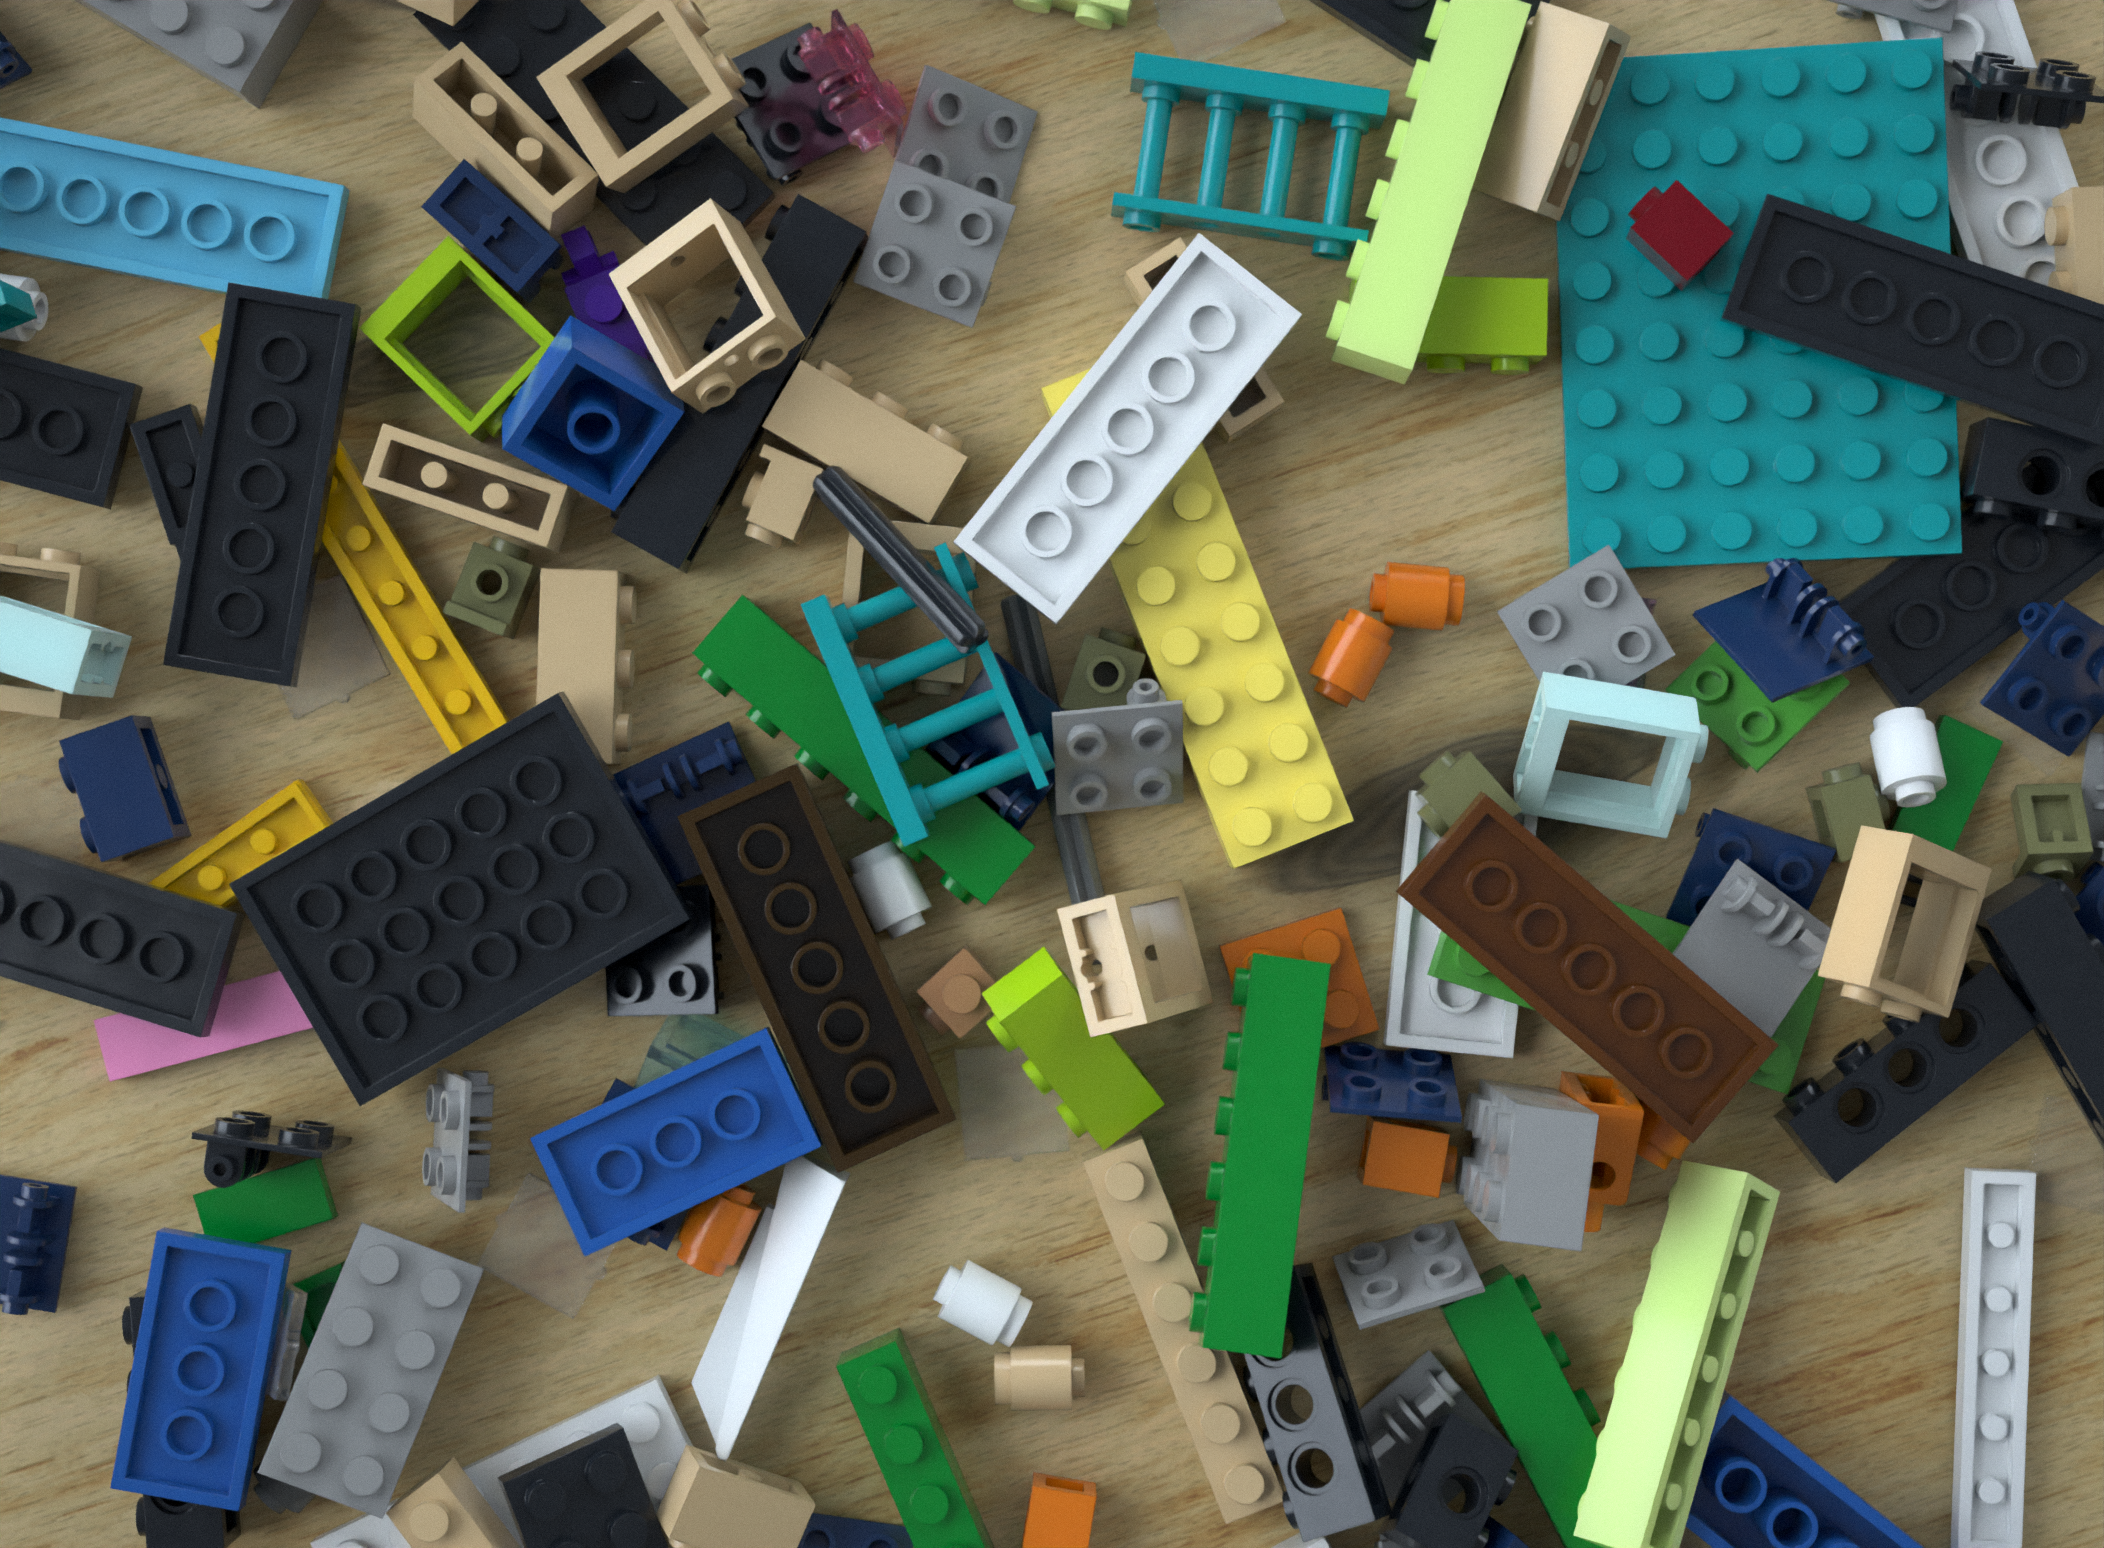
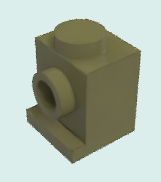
[443,536,541,639]
[1805,762,1890,863]

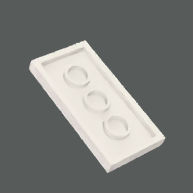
[1383,791,1538,1058]

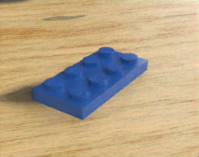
[530,1027,823,1257]
[110,1227,292,1512]

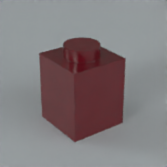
[1626,180,1734,291]

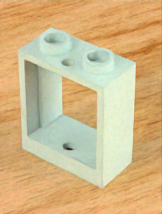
[0,595,132,698]
[1513,672,1708,838]

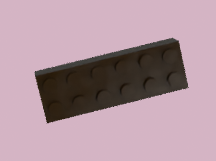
[677,763,956,1173]

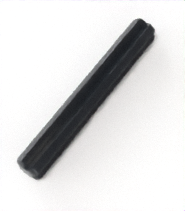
[812,465,989,654]

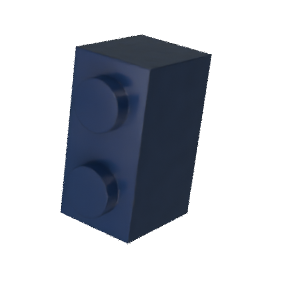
[59,715,192,862]

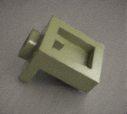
[2010,783,2093,883]

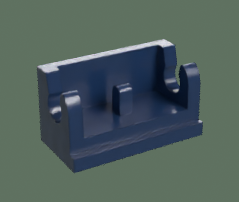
[421,159,563,303]

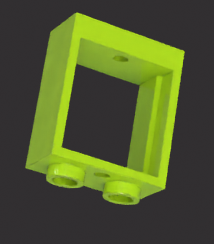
[359,235,555,442]

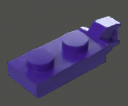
[561,225,656,365]

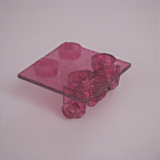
[797,9,907,158]

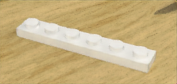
[1950,1167,2036,1548]

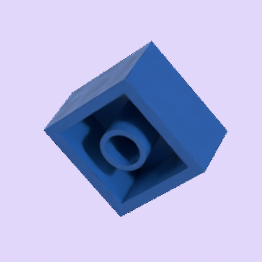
[502,315,685,511]

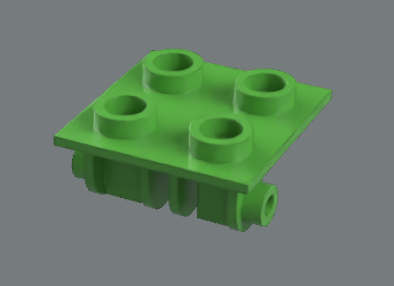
[1665,641,1850,773]

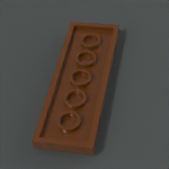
[1396,792,1778,1144]

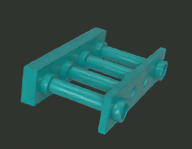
[1111,52,1390,261]
[800,542,1056,847]

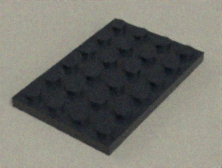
[229,691,694,1106]

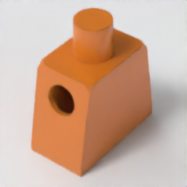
[1559,1071,1644,1232]

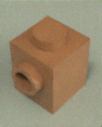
[916,944,999,1039]

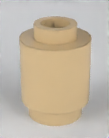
[994,1345,1085,1411]

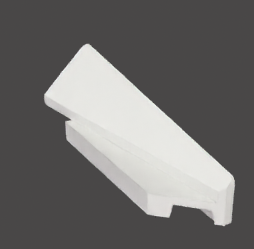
[691,1154,850,1461]

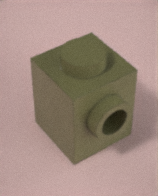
[1061,627,1146,711]
[1415,750,1522,839]

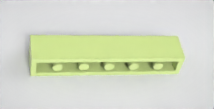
[1325,0,1532,385]
[1573,1160,1780,1548]

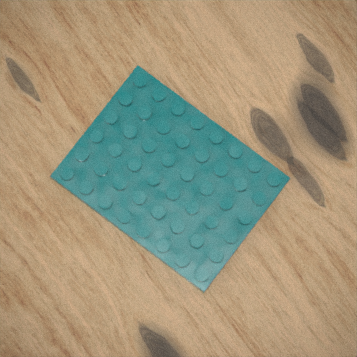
[1556,37,1962,570]

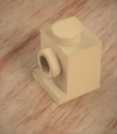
[742,444,825,549]

